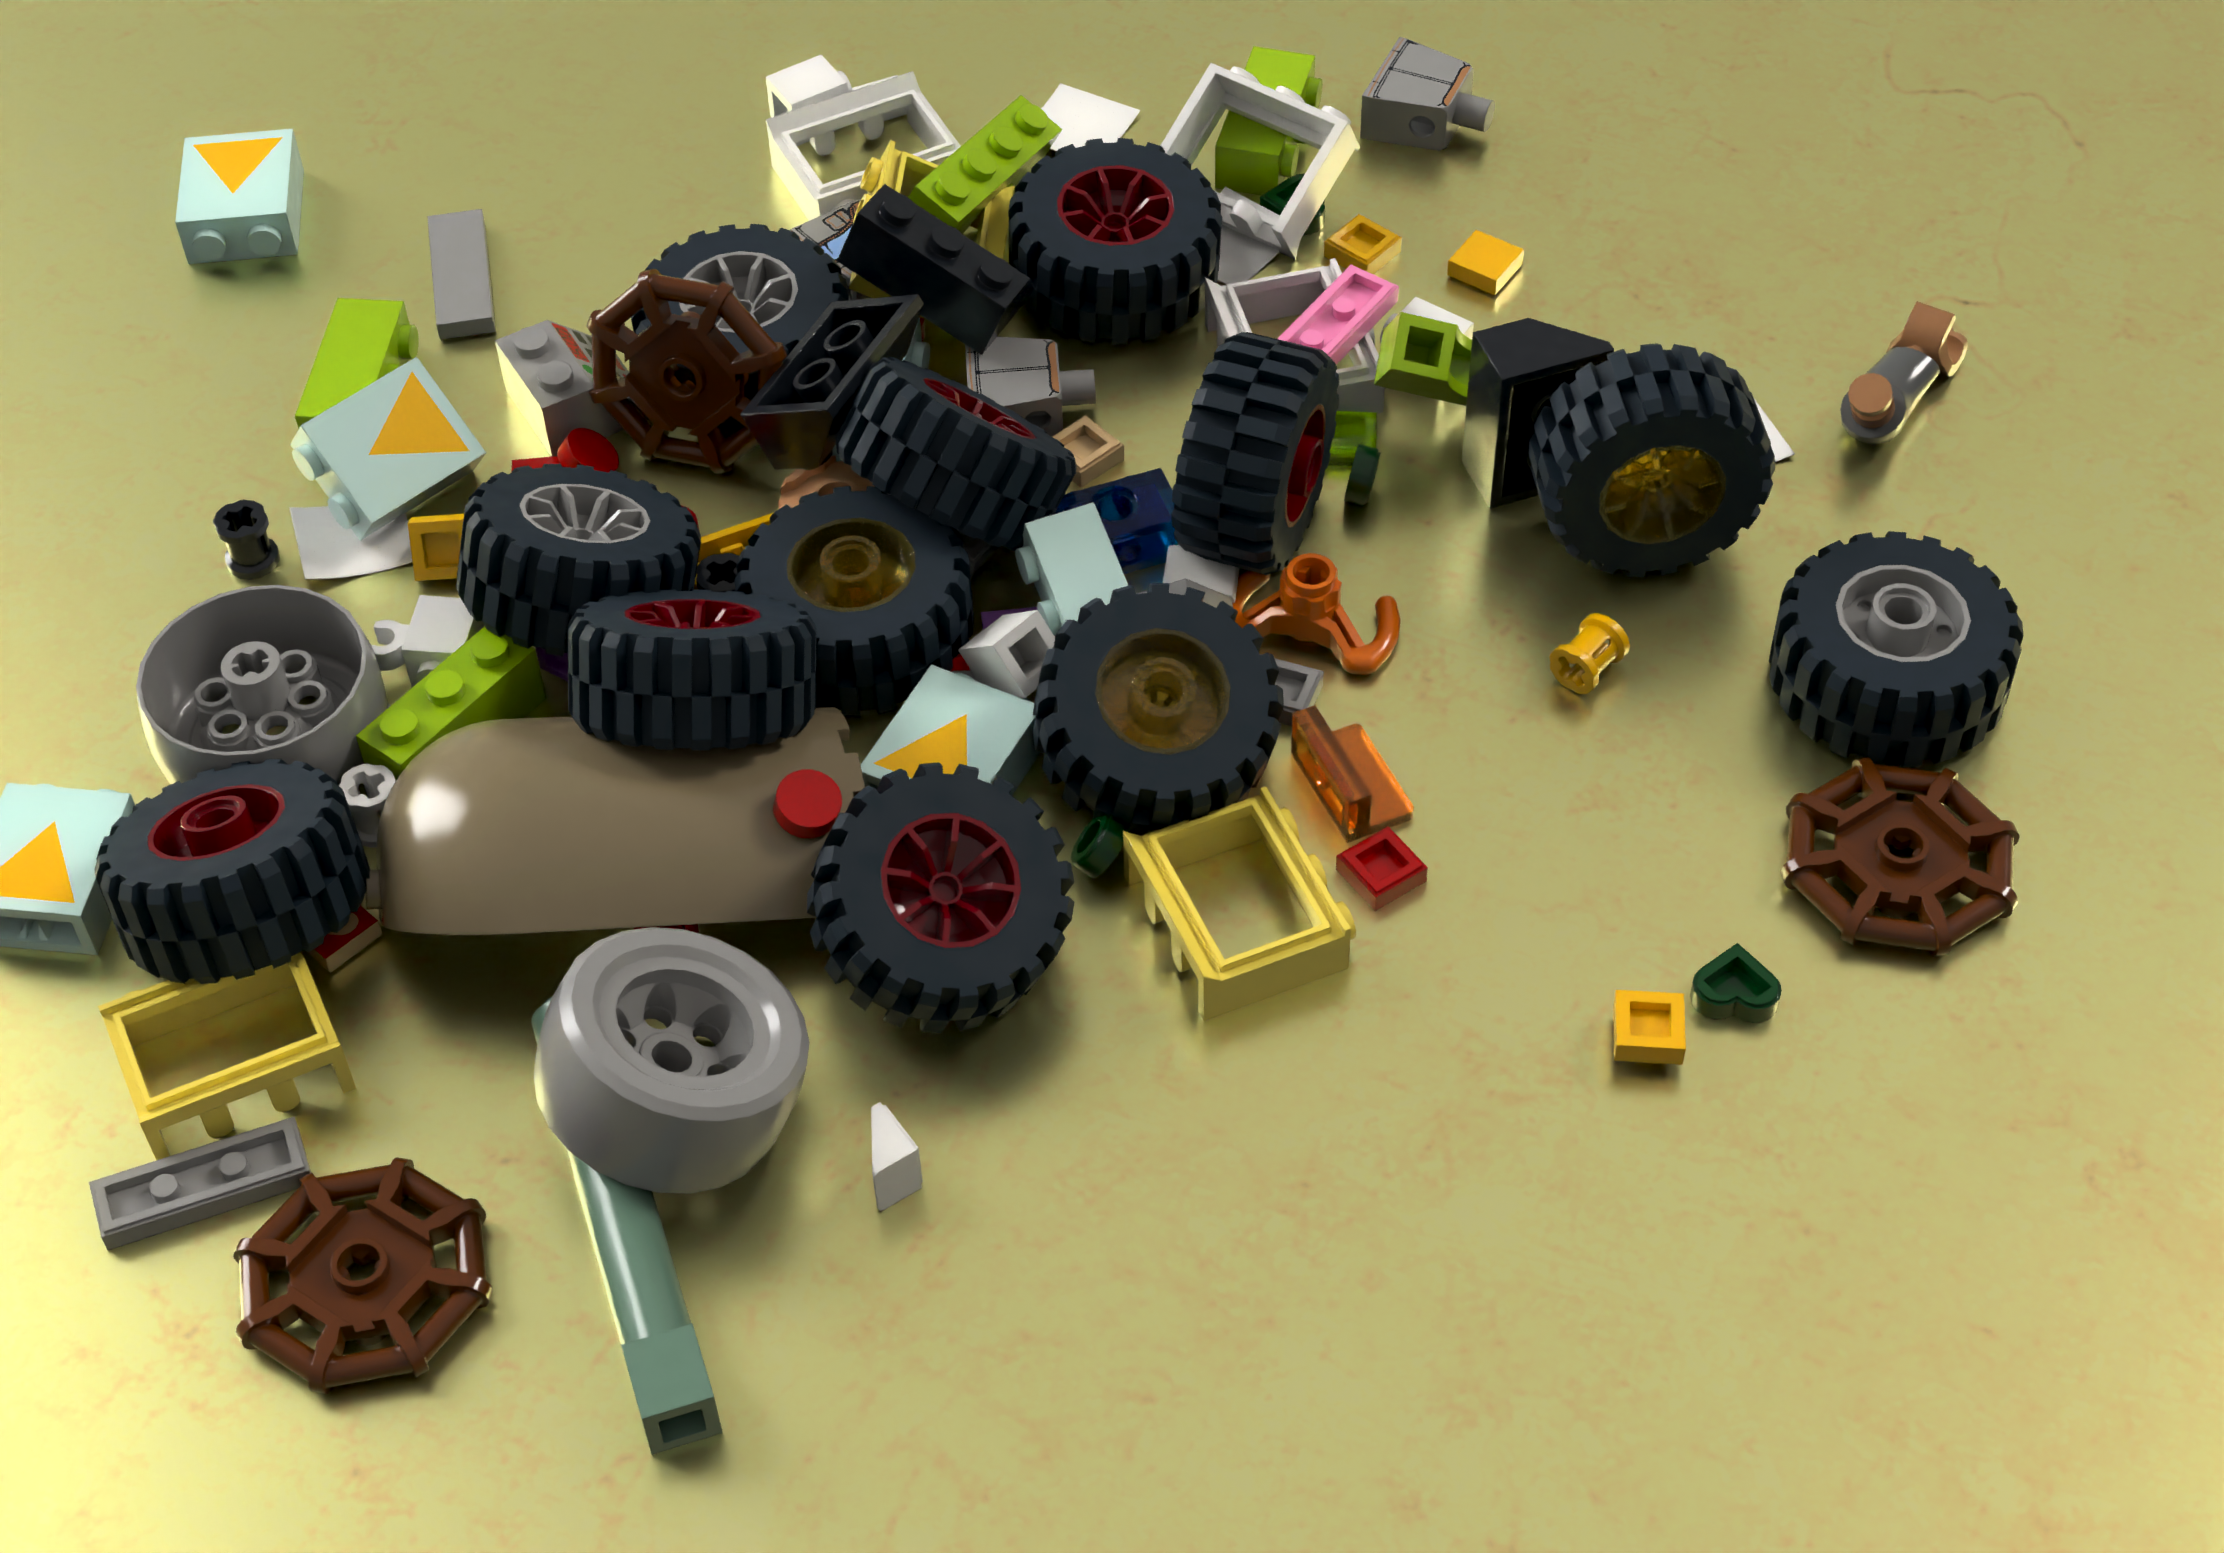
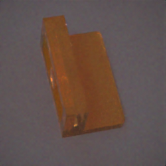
[1291,705,1414,843]

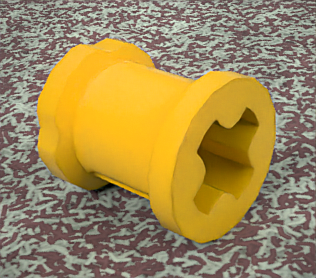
[1549,613,1630,694]

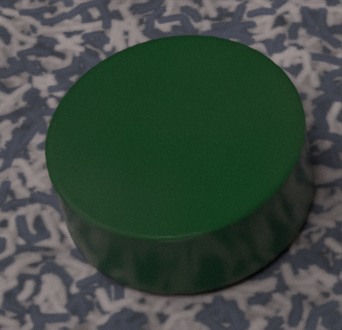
[1344,444,1381,506]
[1071,814,1129,878]

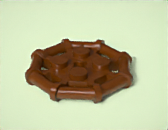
[587,269,787,474]
[1780,757,2020,957]
[233,1157,493,1394]

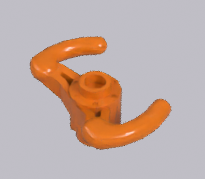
[1233,553,1401,675]

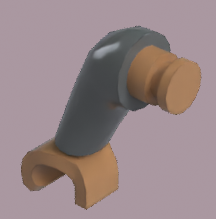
[1840,301,1968,445]

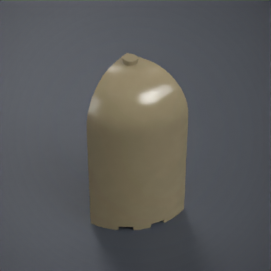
[365,707,865,935]

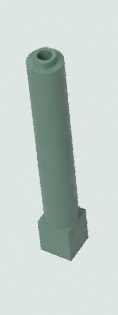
[531,996,723,1455]

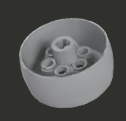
[136,585,388,785]
[534,927,809,1194]

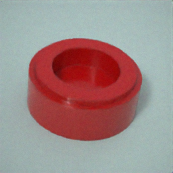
[557,428,619,473]
[773,769,842,839]

